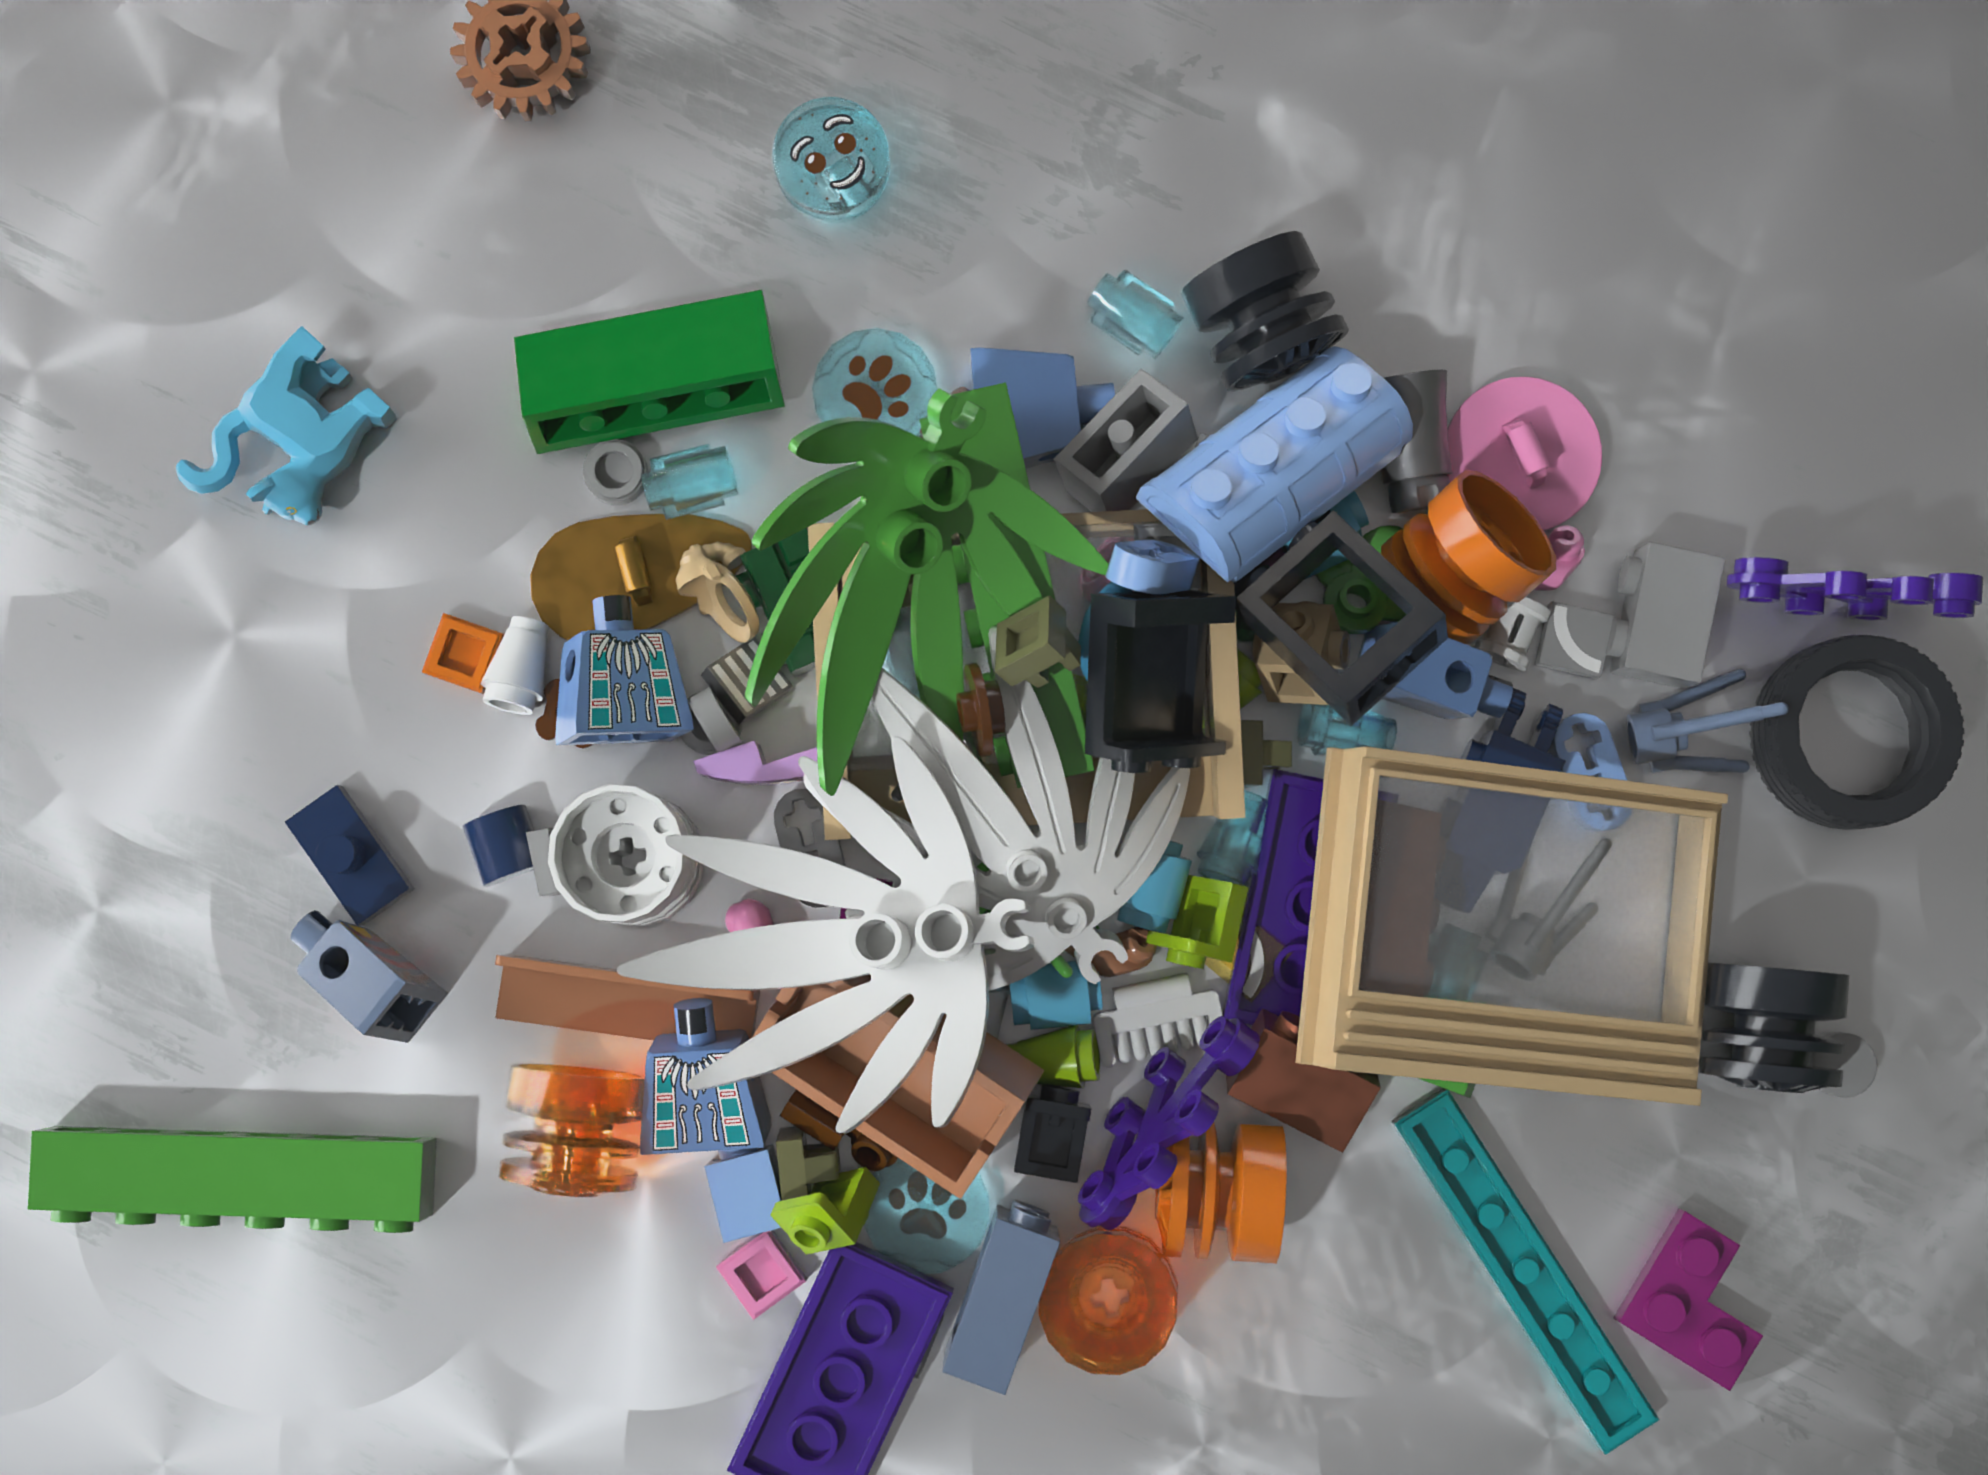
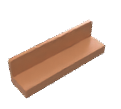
[495,954,760,1040]

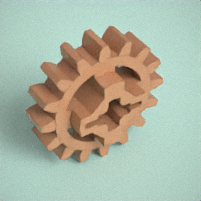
[450,0,591,122]

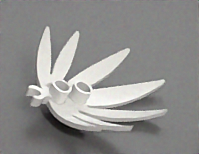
[803,626,1190,991]
[617,736,1034,1133]

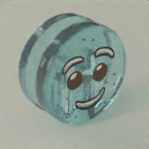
[772,97,891,224]

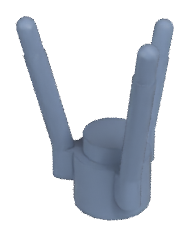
[1626,669,1789,773]

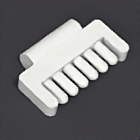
[1092,973,1223,1068]

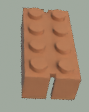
[752,974,1045,1199]

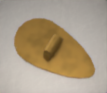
[530,514,752,640]

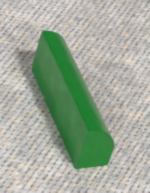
[514,290,785,454]

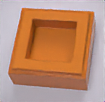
[422,613,504,694]

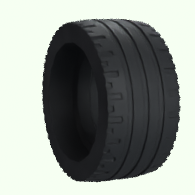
[1749,635,1965,830]

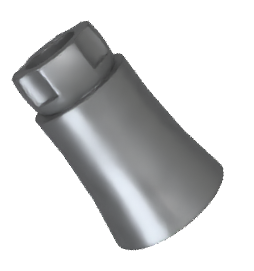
[1381,369,1453,513]

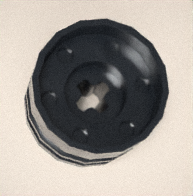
[1181,231,1349,392]
[1700,963,1850,1093]

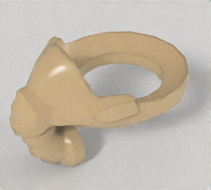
[676,541,759,643]

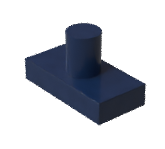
[285,785,415,926]

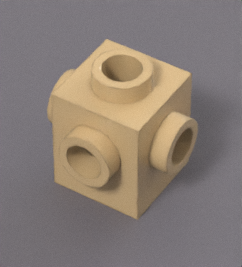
[1253,601,1350,705]

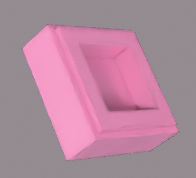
[716,1230,808,1320]

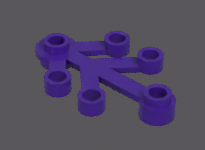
[1727,557,1983,620]
[1078,1016,1260,1231]

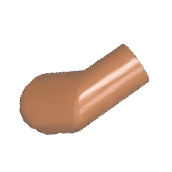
[1064,927,1157,978]

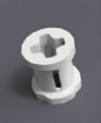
[1474,597,1551,671]

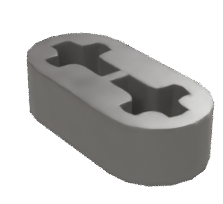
[774,789,846,908]

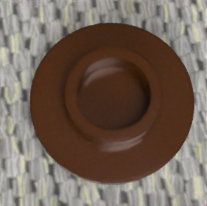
[956,663,1006,757]

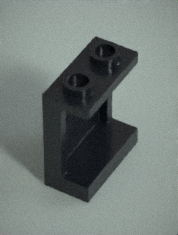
[1085,590,1236,773]

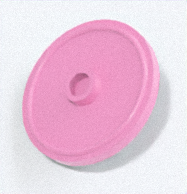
[1447,377,1602,531]

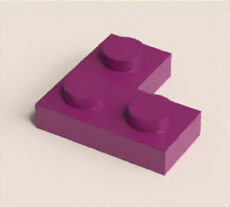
[1613,1208,1763,1391]

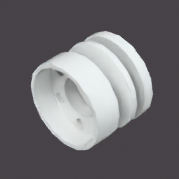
[548,784,704,926]

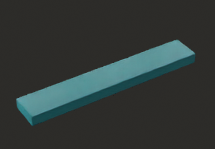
[1391,1088,1660,1455]

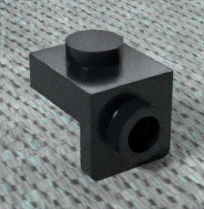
[1014,1085,1092,1183]

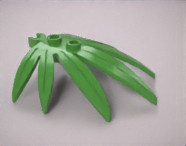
[745,388,1109,796]

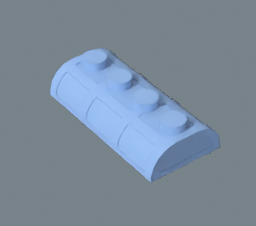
[1136,346,1413,583]

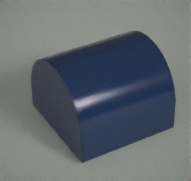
[462,805,535,887]

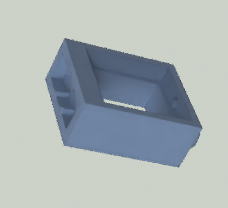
[942,1200,1060,1395]

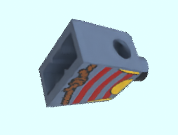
[290,910,448,1043]

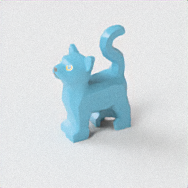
[176,326,397,526]

